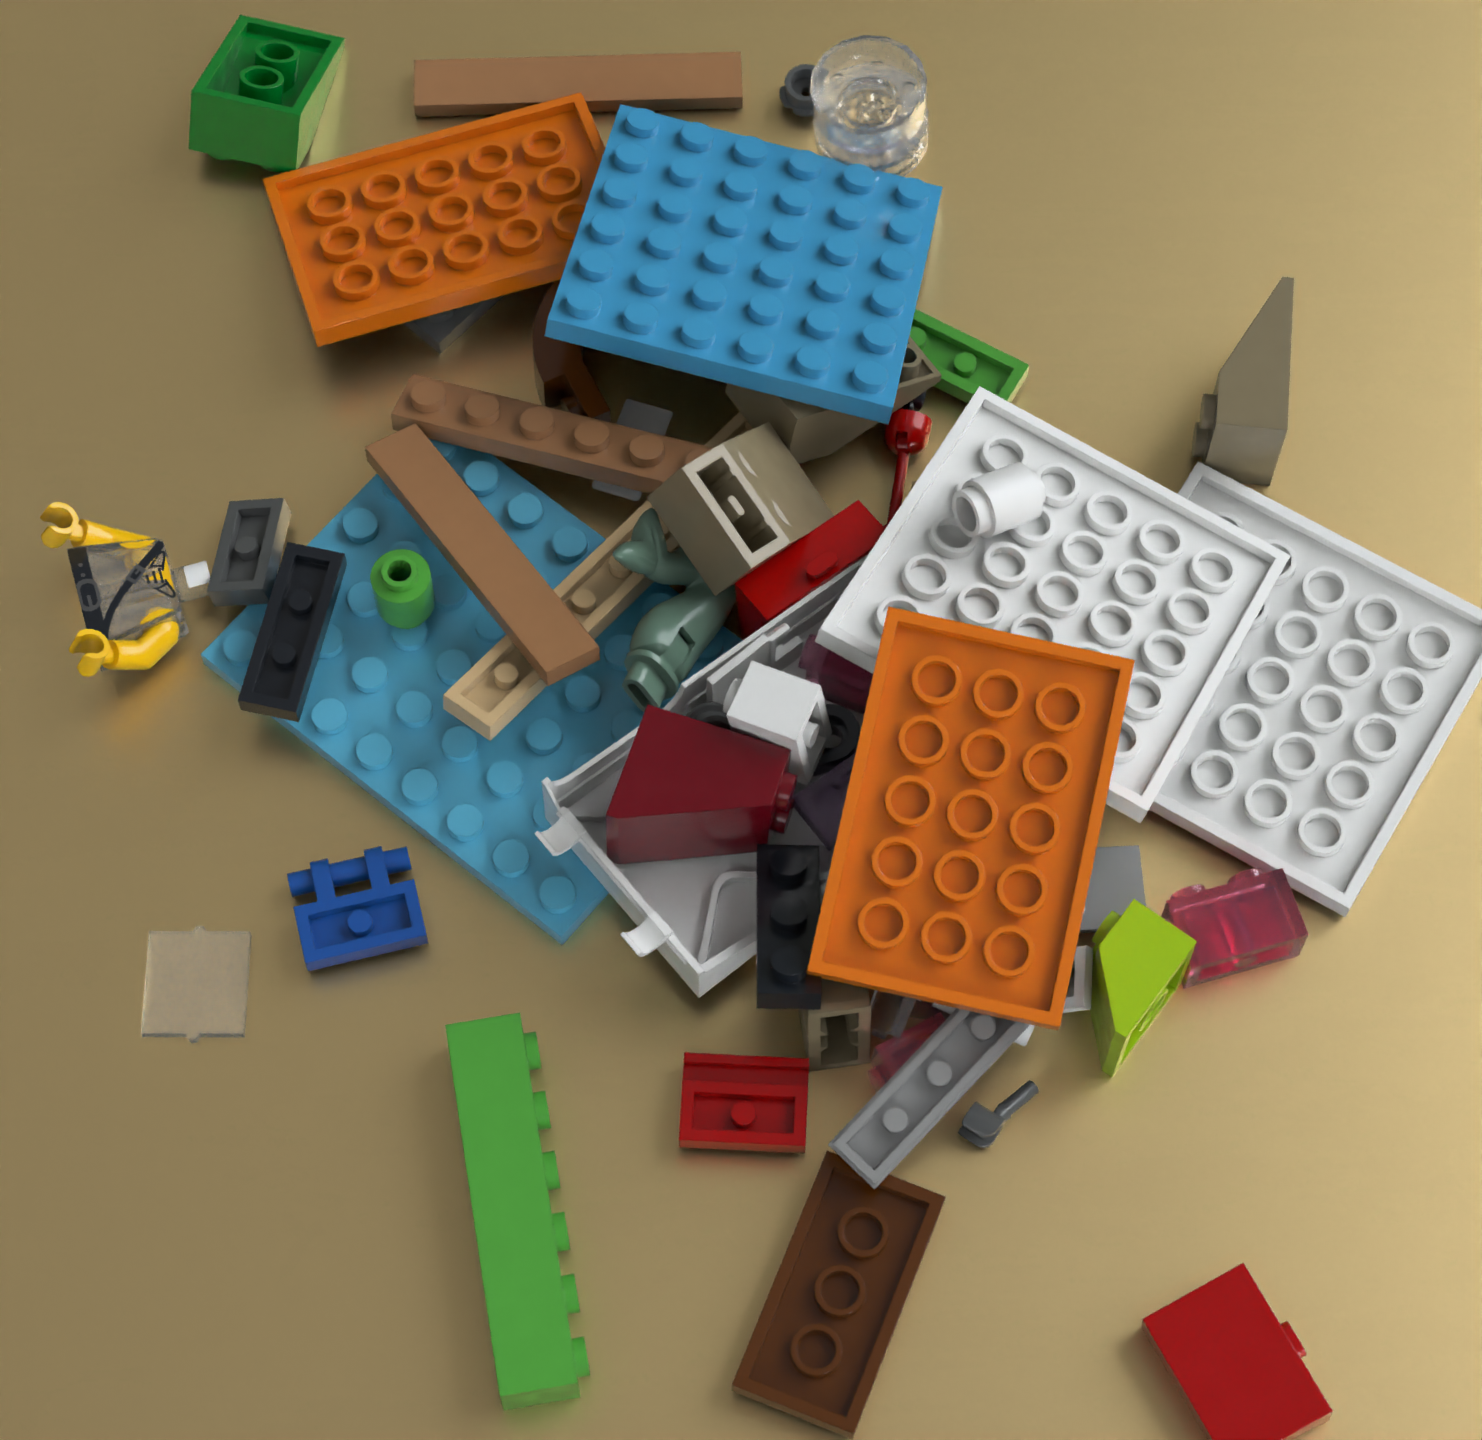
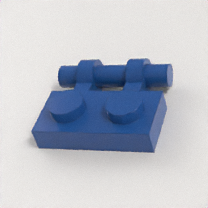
[287,846,428,971]

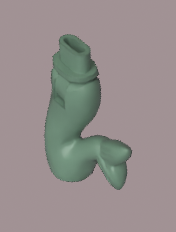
[613,508,736,712]

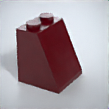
[606,704,798,864]

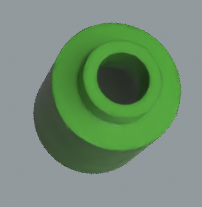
[370,549,435,629]

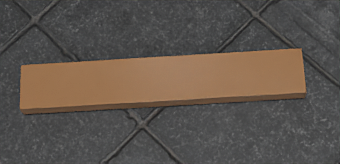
[414,52,743,117]
[365,423,600,686]

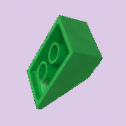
[189,15,345,172]

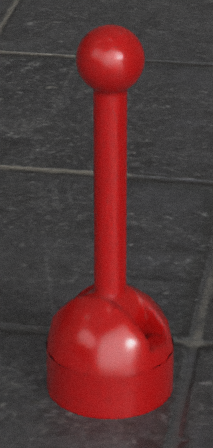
[883,409,932,528]

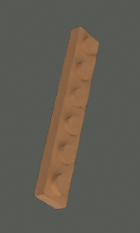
[391,374,713,494]

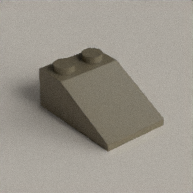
[1192,277,1294,486]

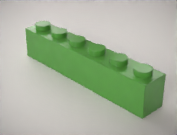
[445,1013,590,1410]

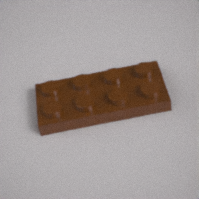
[732,1151,946,1439]

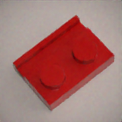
[679,1052,809,1153]

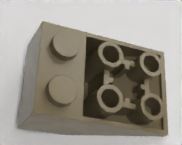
[725,336,942,464]
[647,422,834,596]

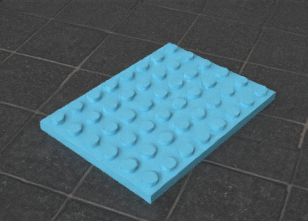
[201,439,743,945]

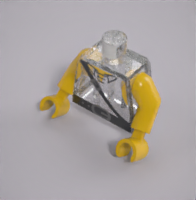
[40,502,211,677]

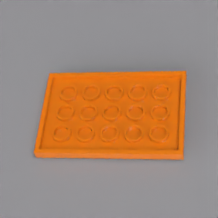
[262,92,605,347]
[807,606,1135,1031]

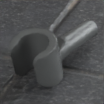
[958,1080,1039,1148]

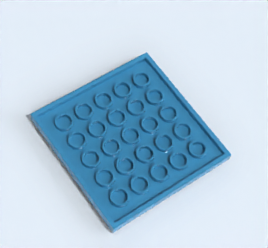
[545,104,943,424]

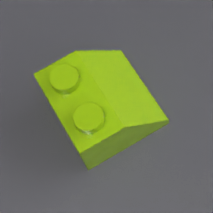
[1090,899,1197,1077]

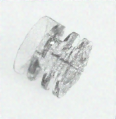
[810,35,930,177]

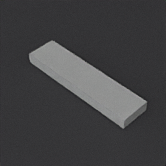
[828,1008,1030,1190]

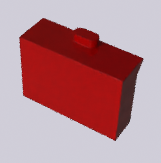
[734,500,885,640]
[1142,1263,1333,1440]

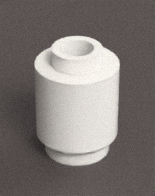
[952,462,1046,538]

